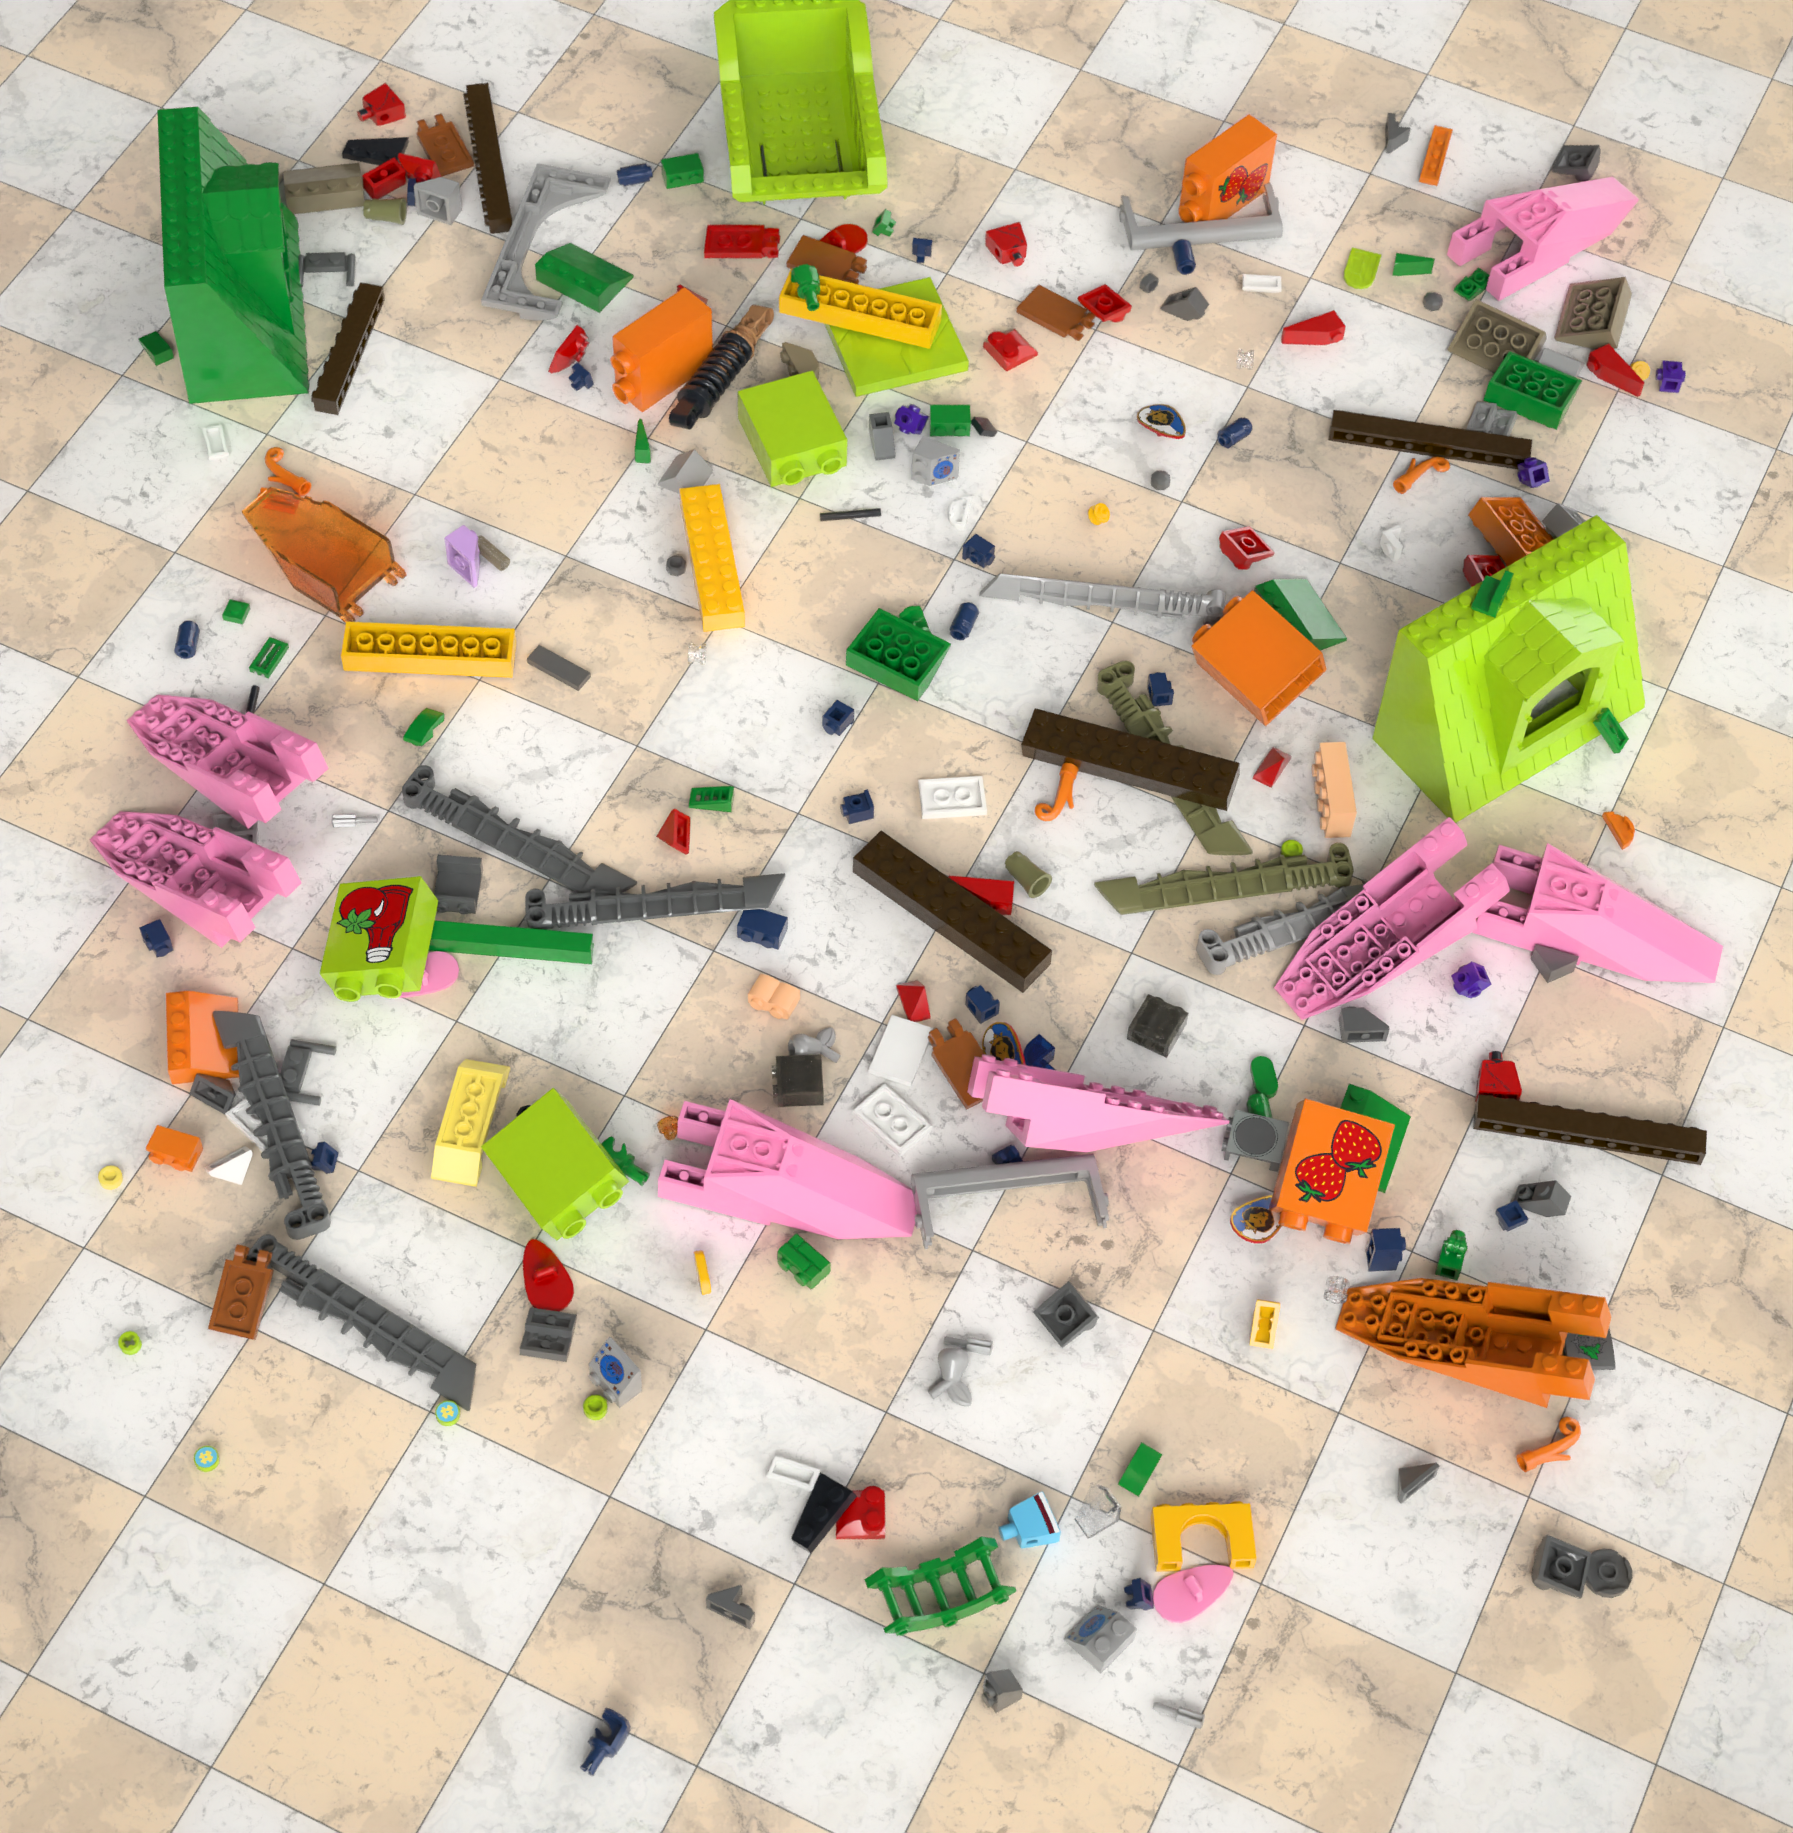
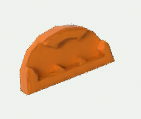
[1602,811,1635,850]

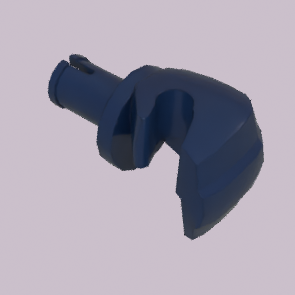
[580,1708,631,1776]

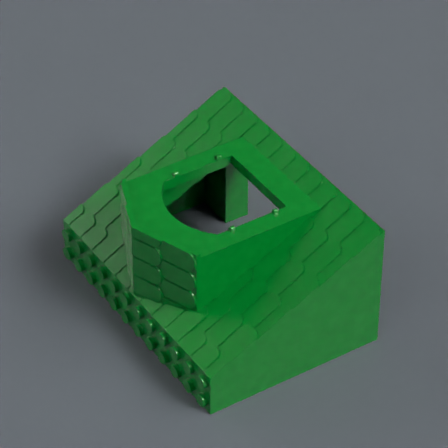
[157,106,309,404]

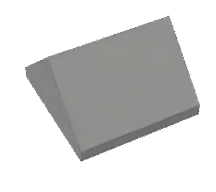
[1539,348,1584,378]
[658,449,713,494]

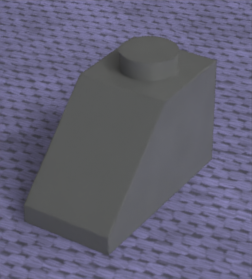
[1161,287,1209,321]
[1339,1006,1390,1043]

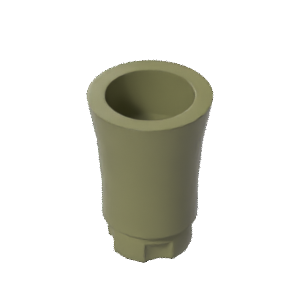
[363,197,407,225]
[1004,851,1052,898]

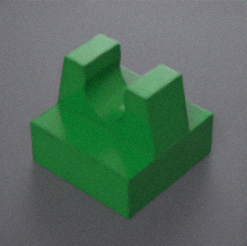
[872,209,896,237]

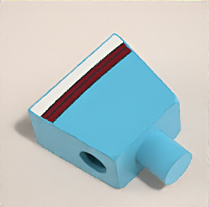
[998,1491,1061,1549]

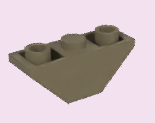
[780,342,819,380]

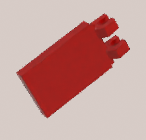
[704,225,781,258]

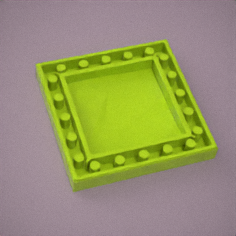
[824,277,969,397]

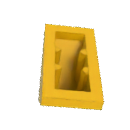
[1249,1299,1280,1349]

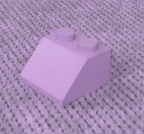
[444,525,480,588]

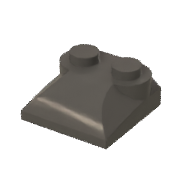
[1552,145,1601,182]
[1033,1281,1099,1348]
[1531,1535,1591,1599]

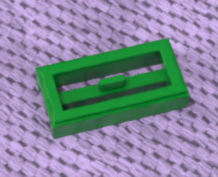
[249,637,289,679]
[1593,708,1629,754]

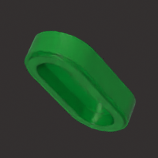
[1250,1056,1278,1099]

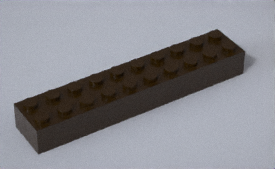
[1021,708,1240,811]
[853,830,1052,993]

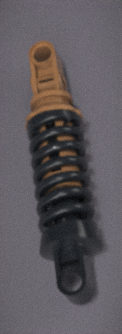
[669,305,774,430]

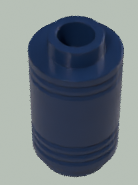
[617,163,653,187]
[1172,240,1196,275]
[1217,418,1253,448]
[950,602,979,640]
[174,621,200,659]

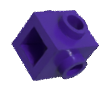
[1655,360,1686,393]
[894,404,929,434]
[1517,457,1550,488]
[1451,962,1492,998]

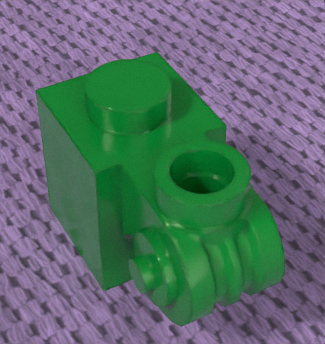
[1435,1230,1468,1281]

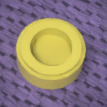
[98,1165,123,1190]

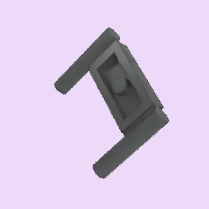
[298,252,355,287]
[280,1039,336,1106]

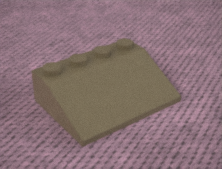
[283,163,365,214]
[1555,277,1632,350]
[1447,299,1547,373]

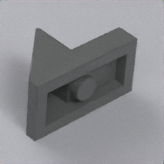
[1385,113,1411,153]
[706,1585,755,1630]

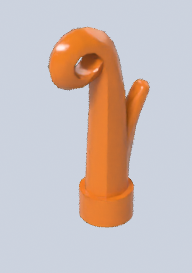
[265,447,311,496]
[1393,457,1450,494]
[1035,763,1079,821]
[1516,1417,1581,1472]

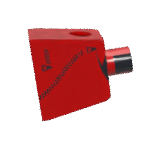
[357,83,406,126]
[985,222,1027,267]
[1475,1051,1522,1102]

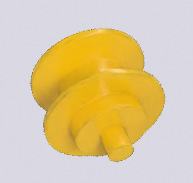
[1630,361,1650,380]
[1088,503,1110,525]

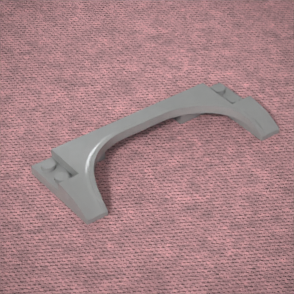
[481,163,611,320]

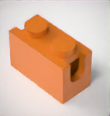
[146,1125,203,1172]

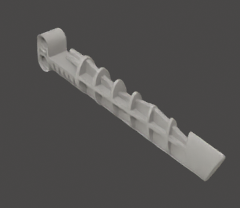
[979,573,1226,626]
[1196,879,1368,975]

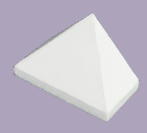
[204,1146,252,1185]

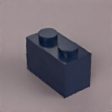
[737,909,788,950]
[1365,1228,1406,1272]

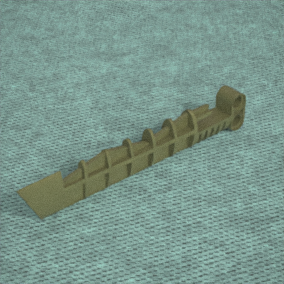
[1097,660,1253,855]
[1094,843,1354,915]

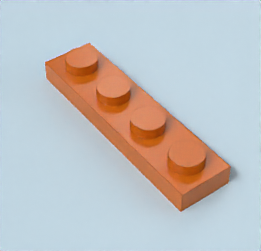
[1419,125,1453,186]

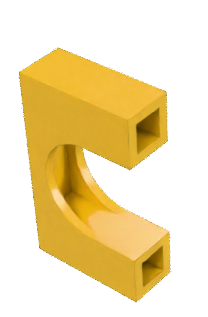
[1150,1501,1257,1572]

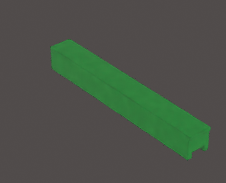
[428,920,594,964]

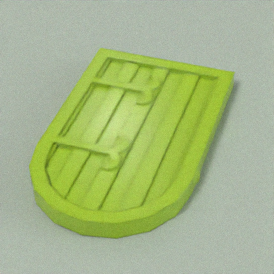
[1344,247,1382,289]

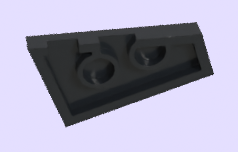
[342,137,409,166]
[791,1472,857,1554]

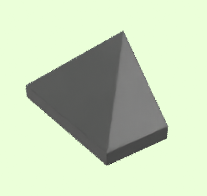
[189,1073,236,1114]
[1398,1462,1440,1504]

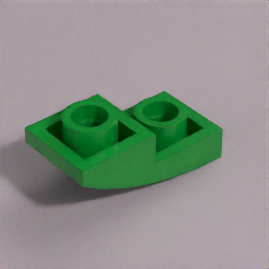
[1454,268,1490,301]
[403,708,444,746]
[1118,1442,1162,1497]

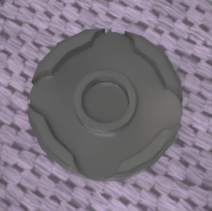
[1585,1549,1633,1598]

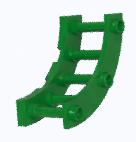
[864,1536,1017,1636]

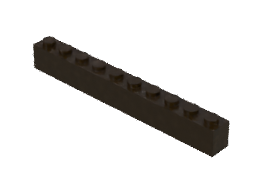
[463,83,512,234]
[1328,410,1532,469]
[1473,1095,1707,1165]

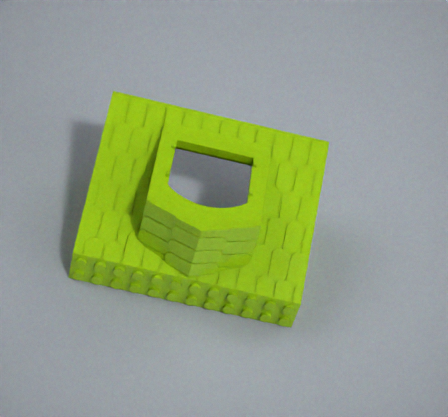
[1372,515,1645,823]

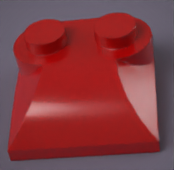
[398,153,441,183]
[1077,284,1132,322]
[548,325,589,374]
[983,328,1038,372]
[1219,526,1274,570]
[1463,555,1506,587]
[836,1486,885,1539]

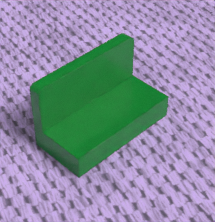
[1471,570,1514,618]

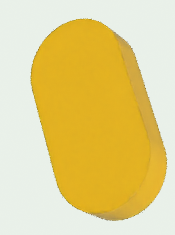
[694,1250,711,1295]

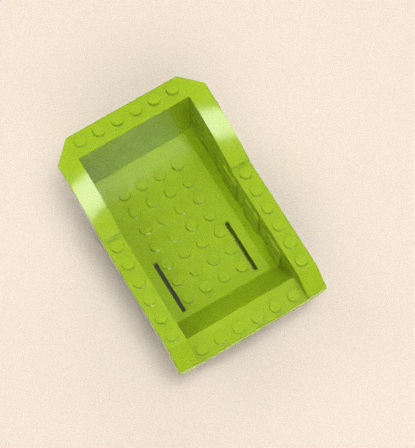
[713,0,888,205]

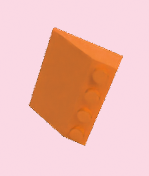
[1468,497,1554,567]
[166,991,239,1084]

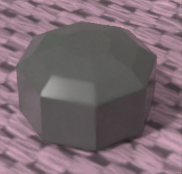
[1140,273,1159,293]
[1423,292,1443,311]
[1151,471,1170,490]
[666,555,686,576]

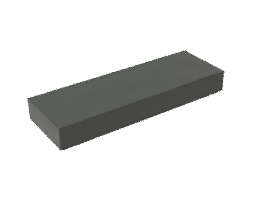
[527,645,591,691]

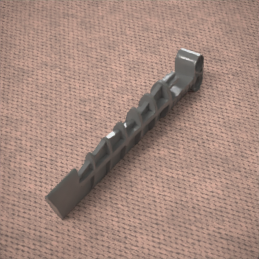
[402,765,637,893]
[525,873,785,930]
[213,1011,331,1240]
[246,1234,476,1411]

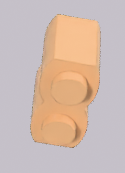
[748,974,800,1019]

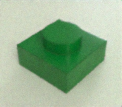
[222,599,250,625]

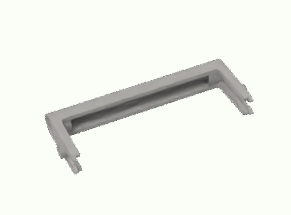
[1119,183,1283,250]
[911,1154,1109,1249]

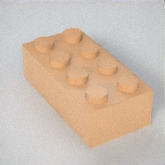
[1312,742,1357,838]

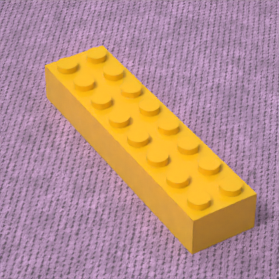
[779,269,942,349]
[679,484,745,632]
[341,622,516,678]

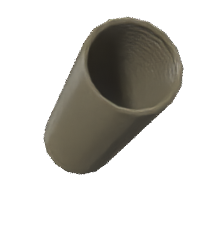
[478,535,510,571]

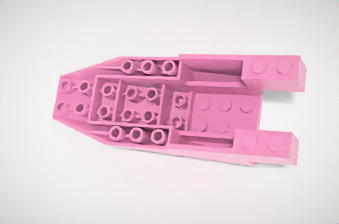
[1447,177,1639,301]
[126,695,329,829]
[90,811,301,948]
[1274,817,1510,1020]
[1472,843,1723,983]
[967,1054,1229,1152]
[658,1099,917,1239]

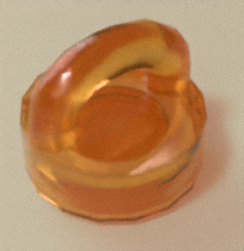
[657,1116,678,1141]

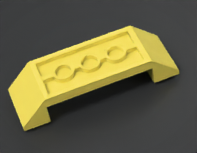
[431,1059,510,1187]

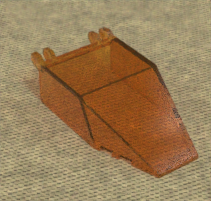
[242,487,407,623]

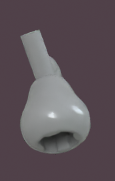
[788,1027,841,1063]
[928,1348,972,1406]

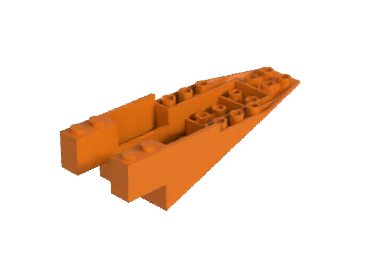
[1336,1278,1611,1408]

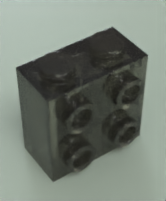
[1127,994,1189,1058]
[771,1054,824,1107]

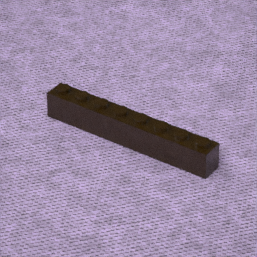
[311,282,385,415]

